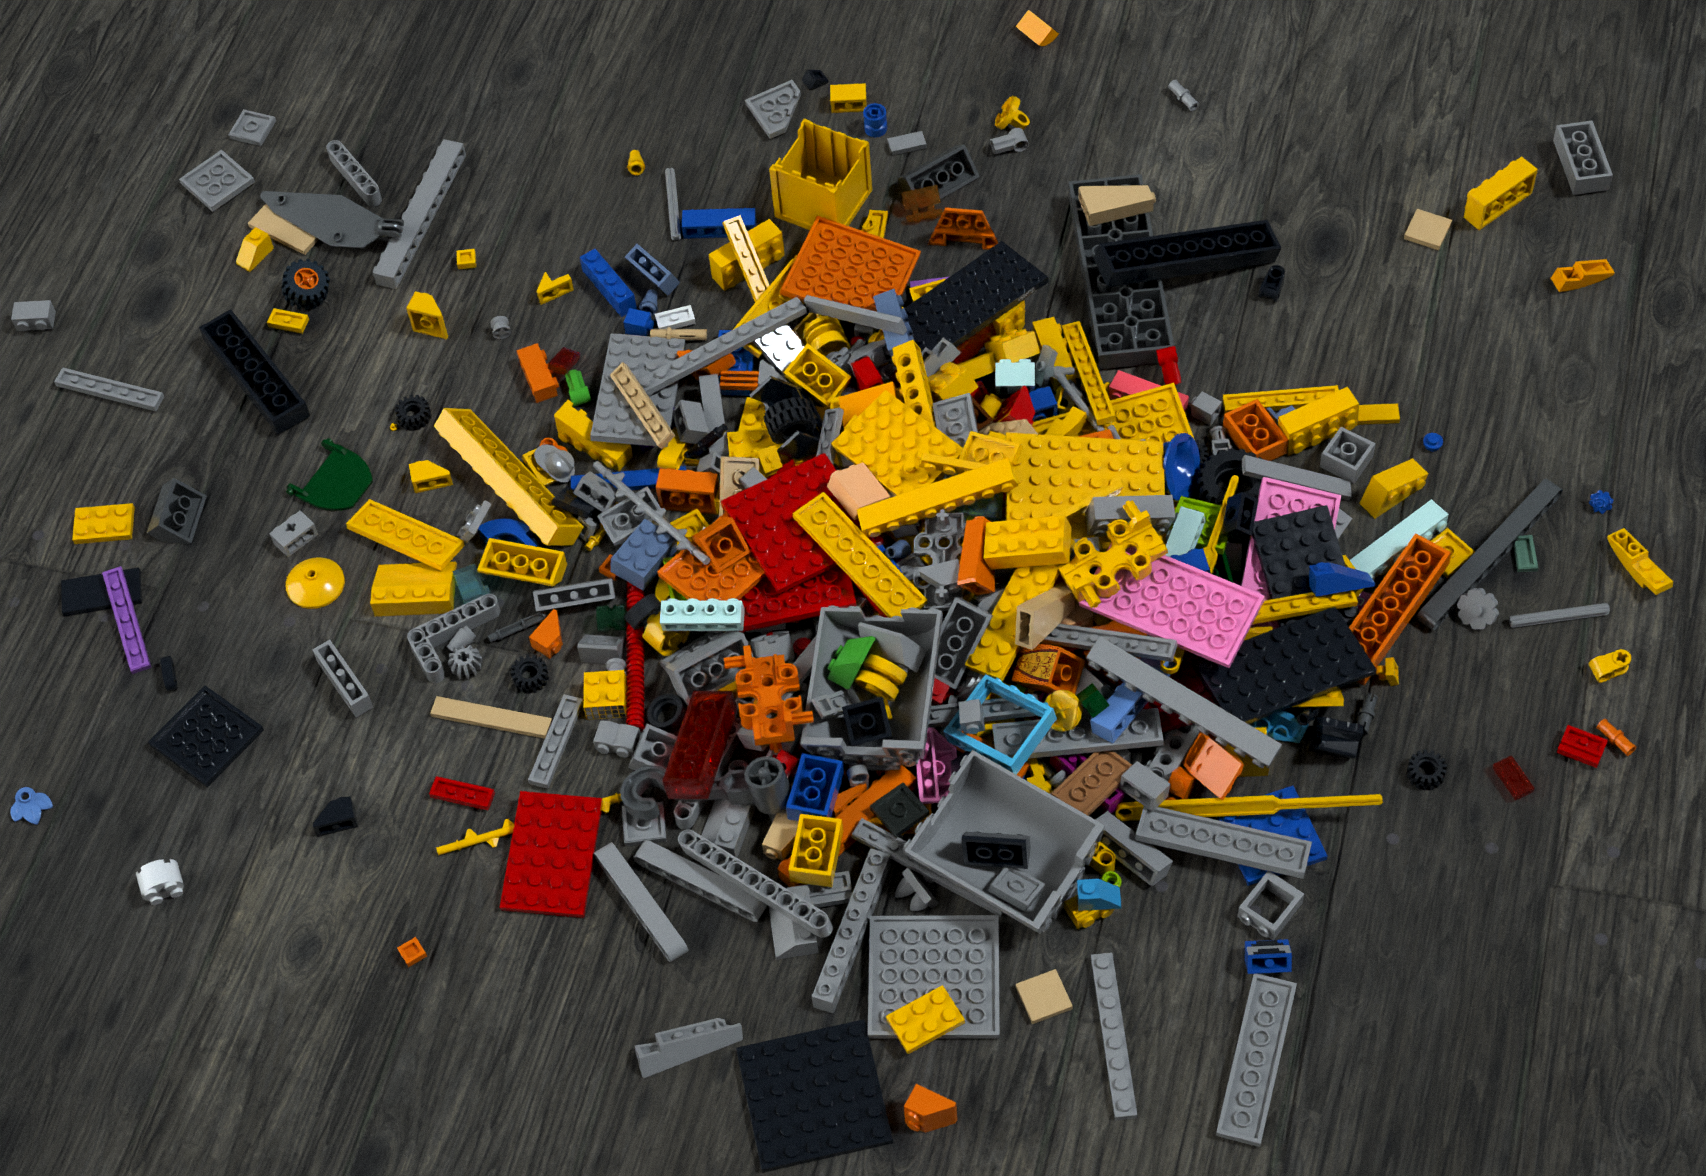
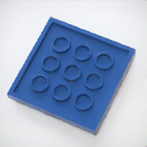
[1216,786,1327,886]

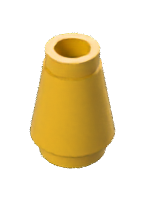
[627,150,645,175]

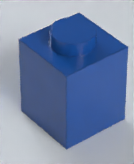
[623,308,654,336]

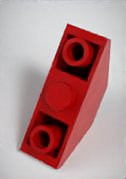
[851,356,884,390]

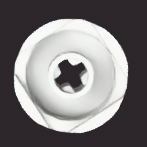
[136,859,184,905]

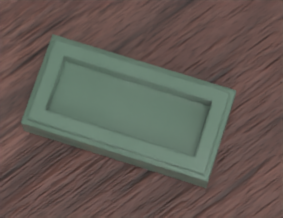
[1513,535,1538,572]

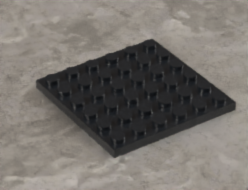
[736,1019,893,1173]

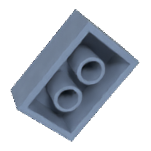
[611,519,677,591]

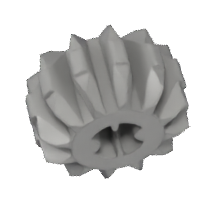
[448,645,482,679]

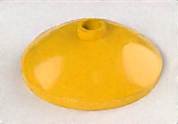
[286,557,345,609]

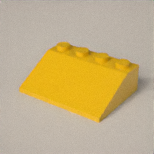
[370,561,457,617]

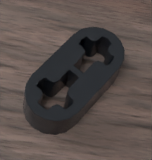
[160,655,178,692]

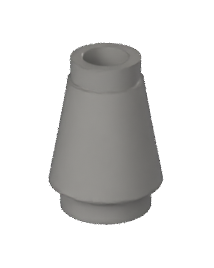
[446,625,476,653]

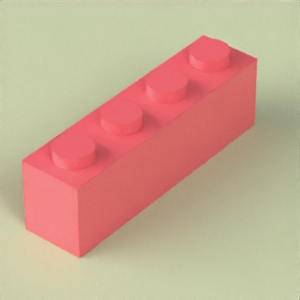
[1109,370,1189,412]

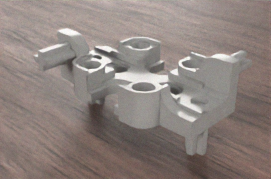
[913,509,971,611]

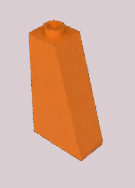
[957,516,995,596]

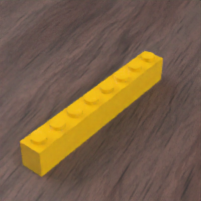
[856,458,1018,537]

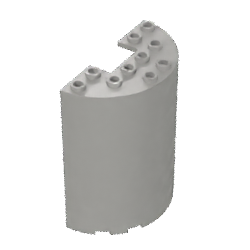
[800,605,943,771]
[903,750,1105,934]

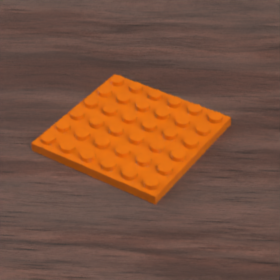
[780,215,921,312]

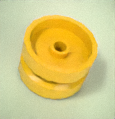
[854,654,908,701]

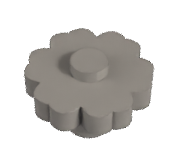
[1457,588,1499,629]

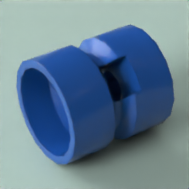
[863,103,887,138]

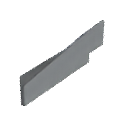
[635,1018,743,1078]

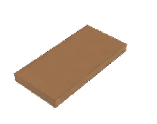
[1051,750,1132,816]

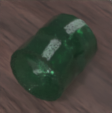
[596,604,627,632]

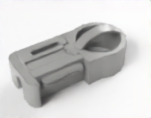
[847,765,869,790]

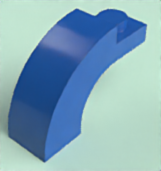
[478,519,539,547]

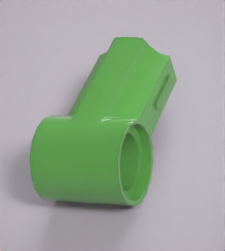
[565,369,591,407]

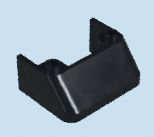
[749,376,823,460]

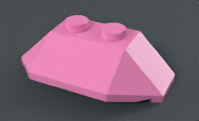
[915,727,957,804]

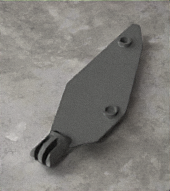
[260,191,404,248]

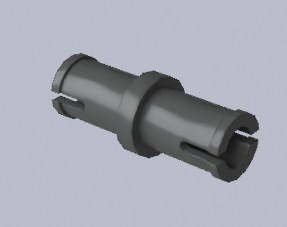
[1357,693,1378,735]

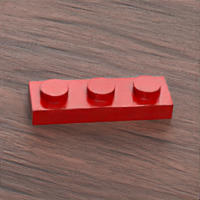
[429,776,495,811]

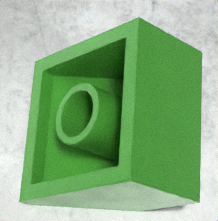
[827,636,876,690]

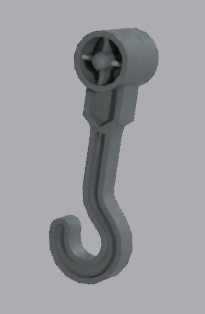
[620,756,792,820]

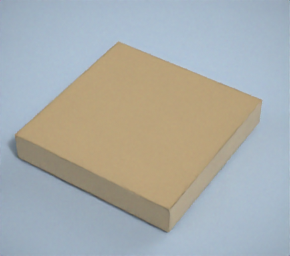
[1404,209,1452,250]
[1016,969,1073,1024]

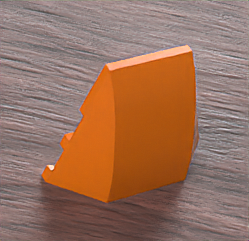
[928,207,998,250]

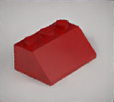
[993,385,1035,426]

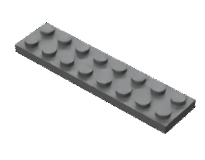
[992,708,1164,759]
[1135,806,1312,879]
[1216,974,1297,1147]

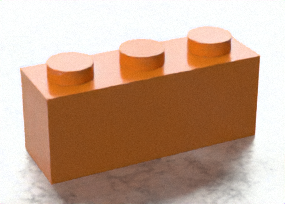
[516,343,559,403]

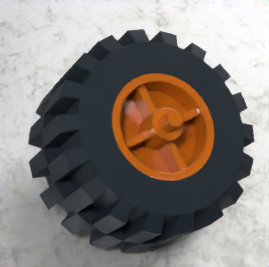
[281,259,330,310]

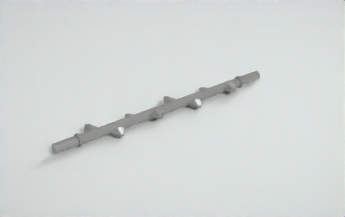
[593,461,710,565]

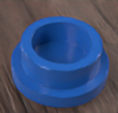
[1423,433,1443,452]

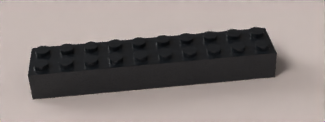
[1094,220,1281,287]

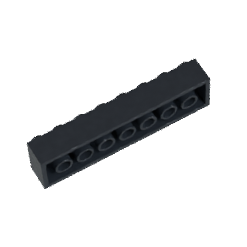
[199,309,310,435]

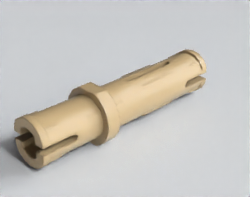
[650,327,707,341]

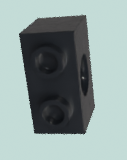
[1221,492,1258,541]

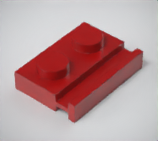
[1557,725,1608,768]

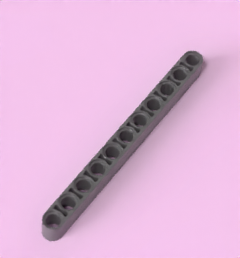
[1416,478,1563,631]

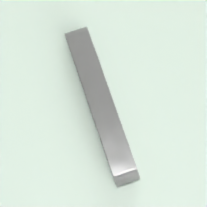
[633,840,768,922]
[593,842,689,963]

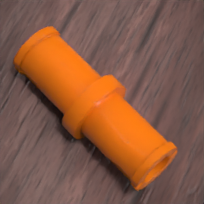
[1596,719,1636,756]

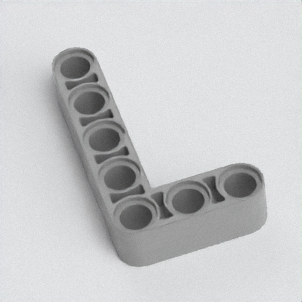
[407,594,500,683]

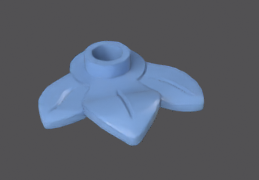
[10,787,53,825]

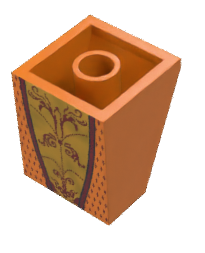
[1011,644,1086,694]

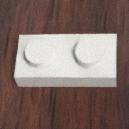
[655,305,696,329]

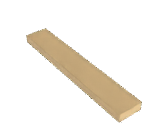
[610,362,676,449]
[430,696,553,739]

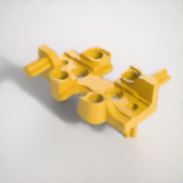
[1059,500,1168,608]

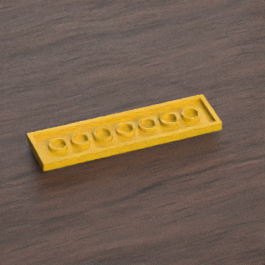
[793,492,928,618]
[965,539,1075,682]

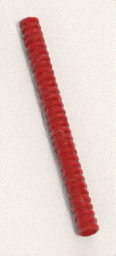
[626,582,644,732]

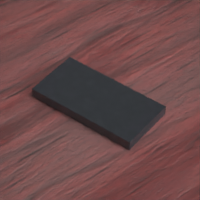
[61,567,142,617]

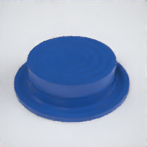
[1163,433,1200,502]

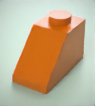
[529,609,563,659]

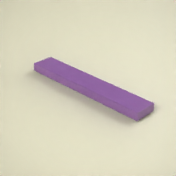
[102,566,151,674]

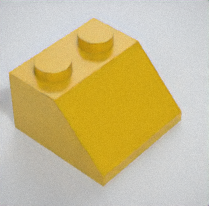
[406,291,448,339]

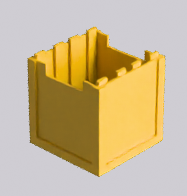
[769,119,872,230]

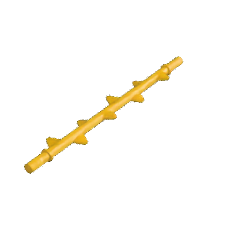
[436,793,622,855]

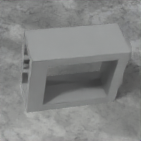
[1238,871,1304,940]

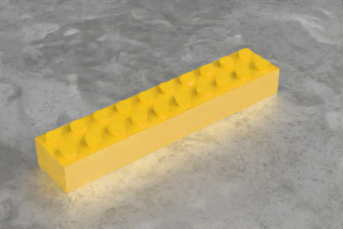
[434,408,584,546]

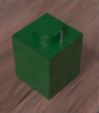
[1076,683,1110,718]

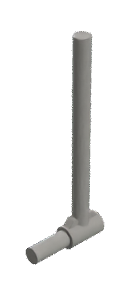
[1046,366,1105,432]

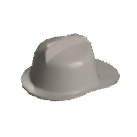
[534,444,575,483]

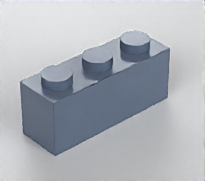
[625,244,680,296]

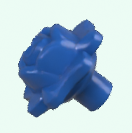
[1589,490,1614,514]

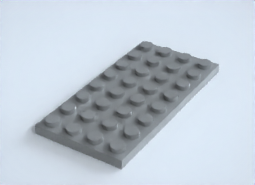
[590,333,685,447]

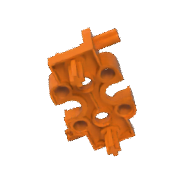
[724,645,814,753]

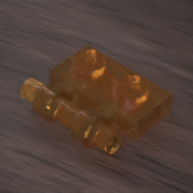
[901,185,943,223]

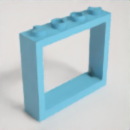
[943,674,1057,775]

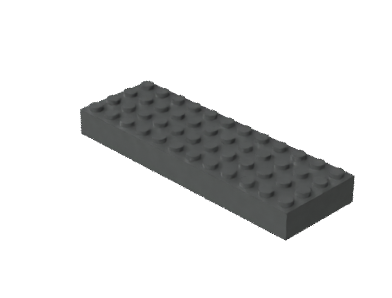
[1068,174,1174,369]

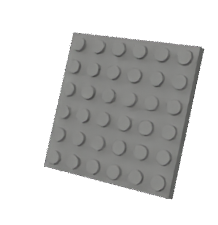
[868,915,1000,1039]

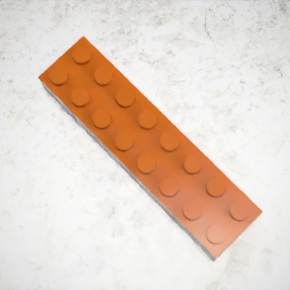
[1349,533,1451,686]

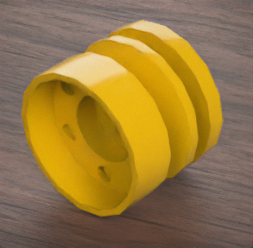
[803,316,850,362]

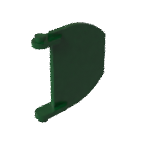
[286,438,373,511]

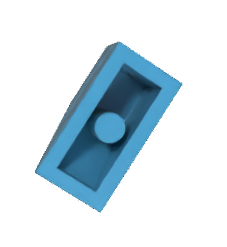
[1077,879,1121,911]

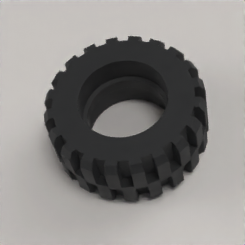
[1196,448,1262,505]

